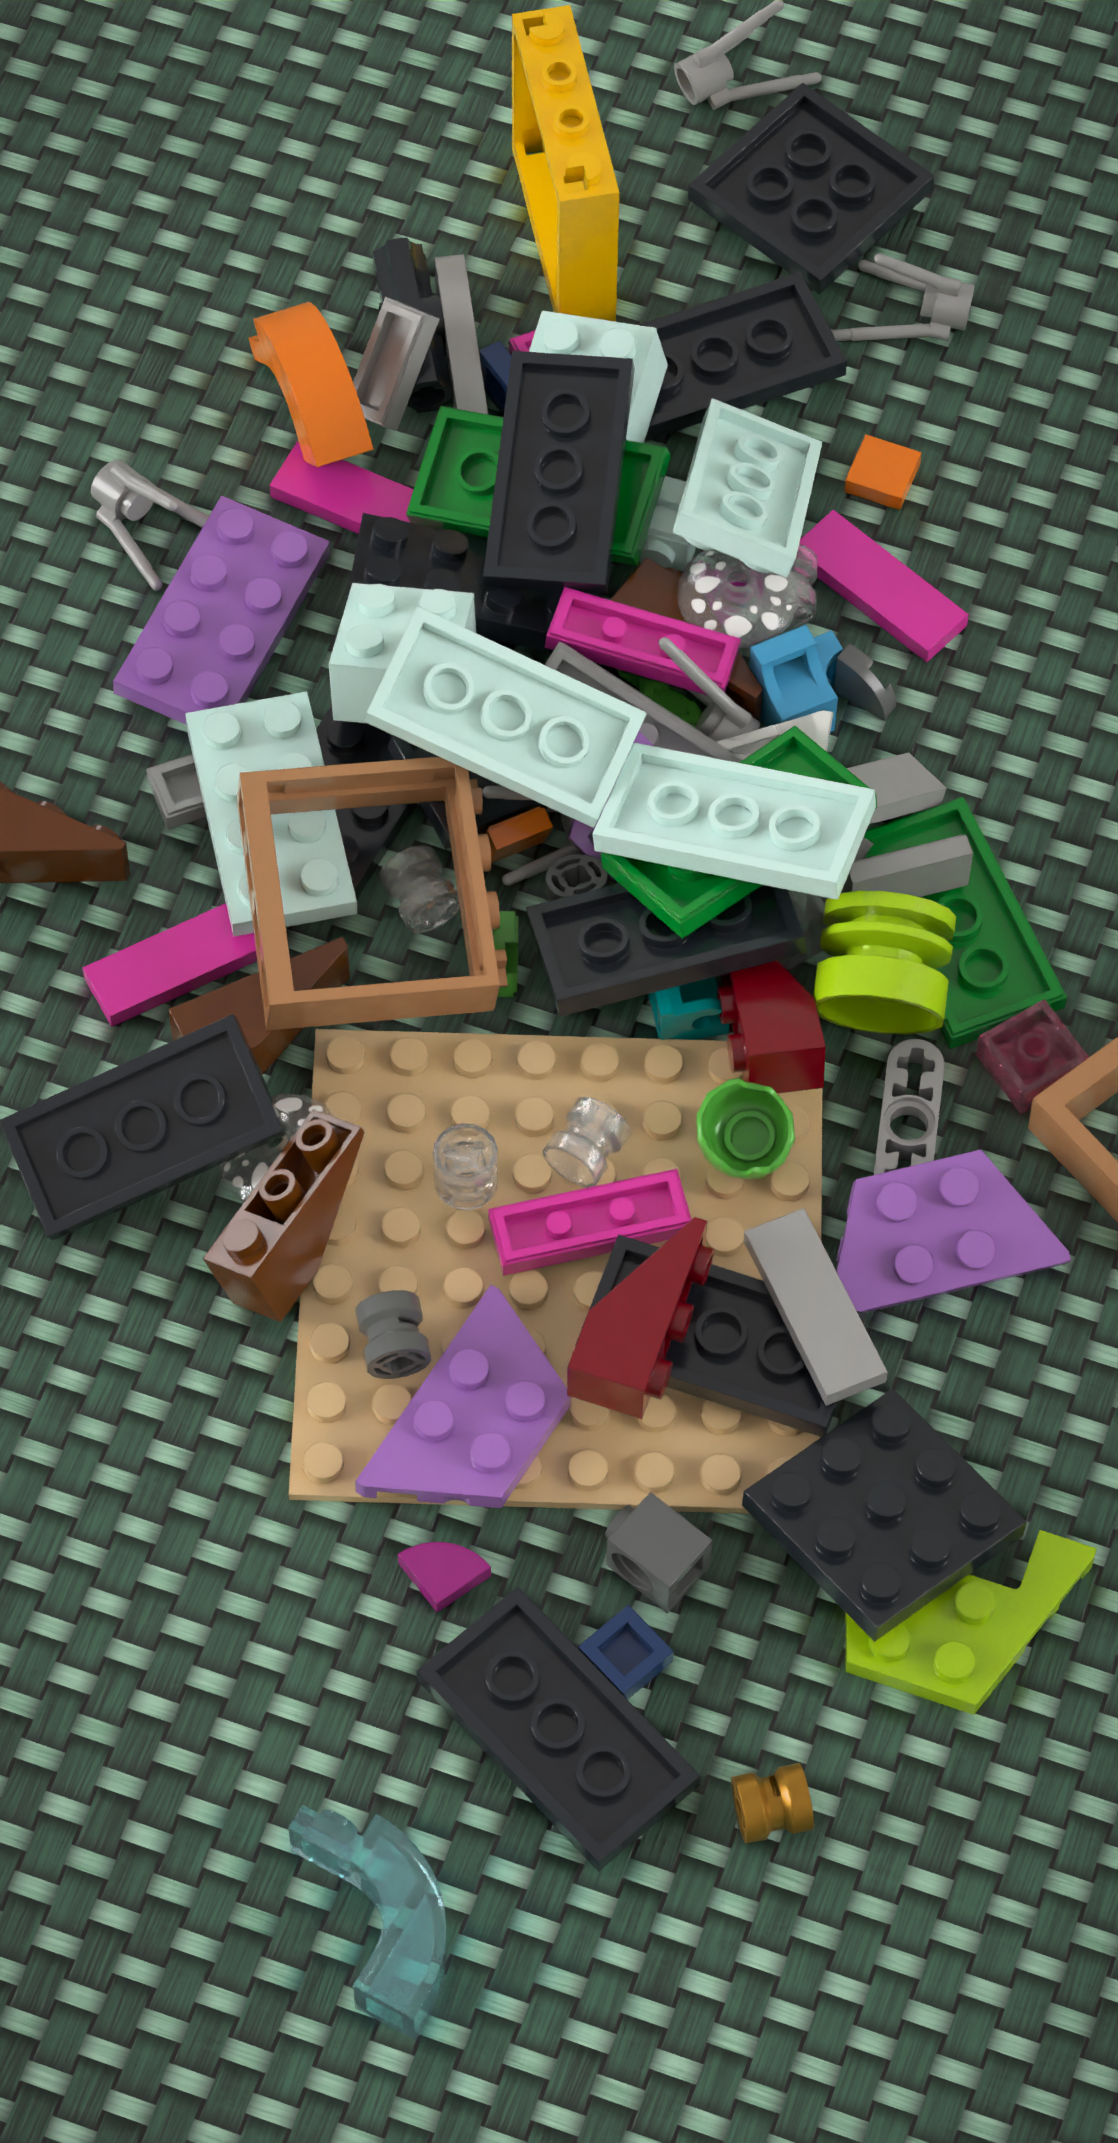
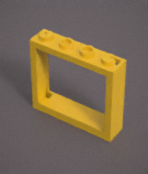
[512,5,619,322]

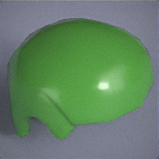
[696,1078,795,1180]

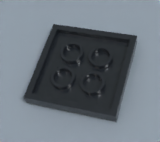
[688,83,935,294]
[742,1388,1027,1642]

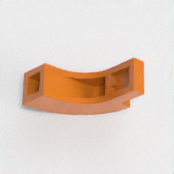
[248,302,374,467]

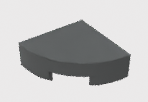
[834,644,896,721]

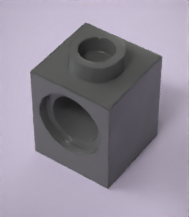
[605,1492,712,1613]

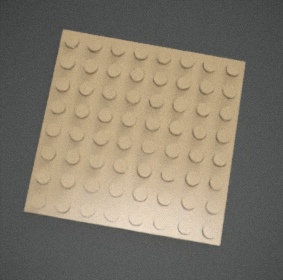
[289,1029,822,1514]

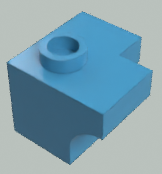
[749,625,843,732]

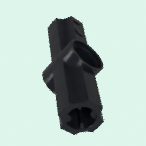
[373,237,452,413]

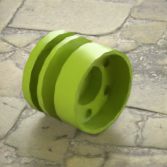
[813,891,956,1035]

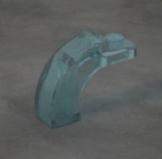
[288,1805,447,2040]

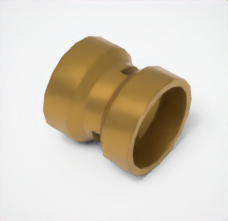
[731,1763,814,1844]

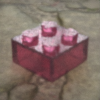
[976,999,1089,1114]

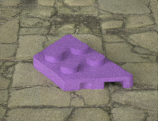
[836,1150,1071,1313]
[355,1285,571,1508]

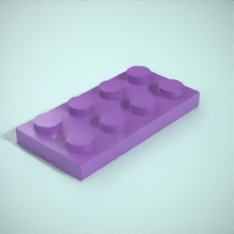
[113,496,330,724]

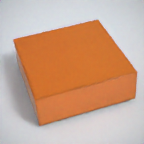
[844,434,922,510]
[485,806,553,863]

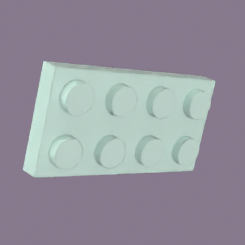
[672,398,822,578]
[364,606,647,828]
[185,692,357,937]
[593,743,876,900]

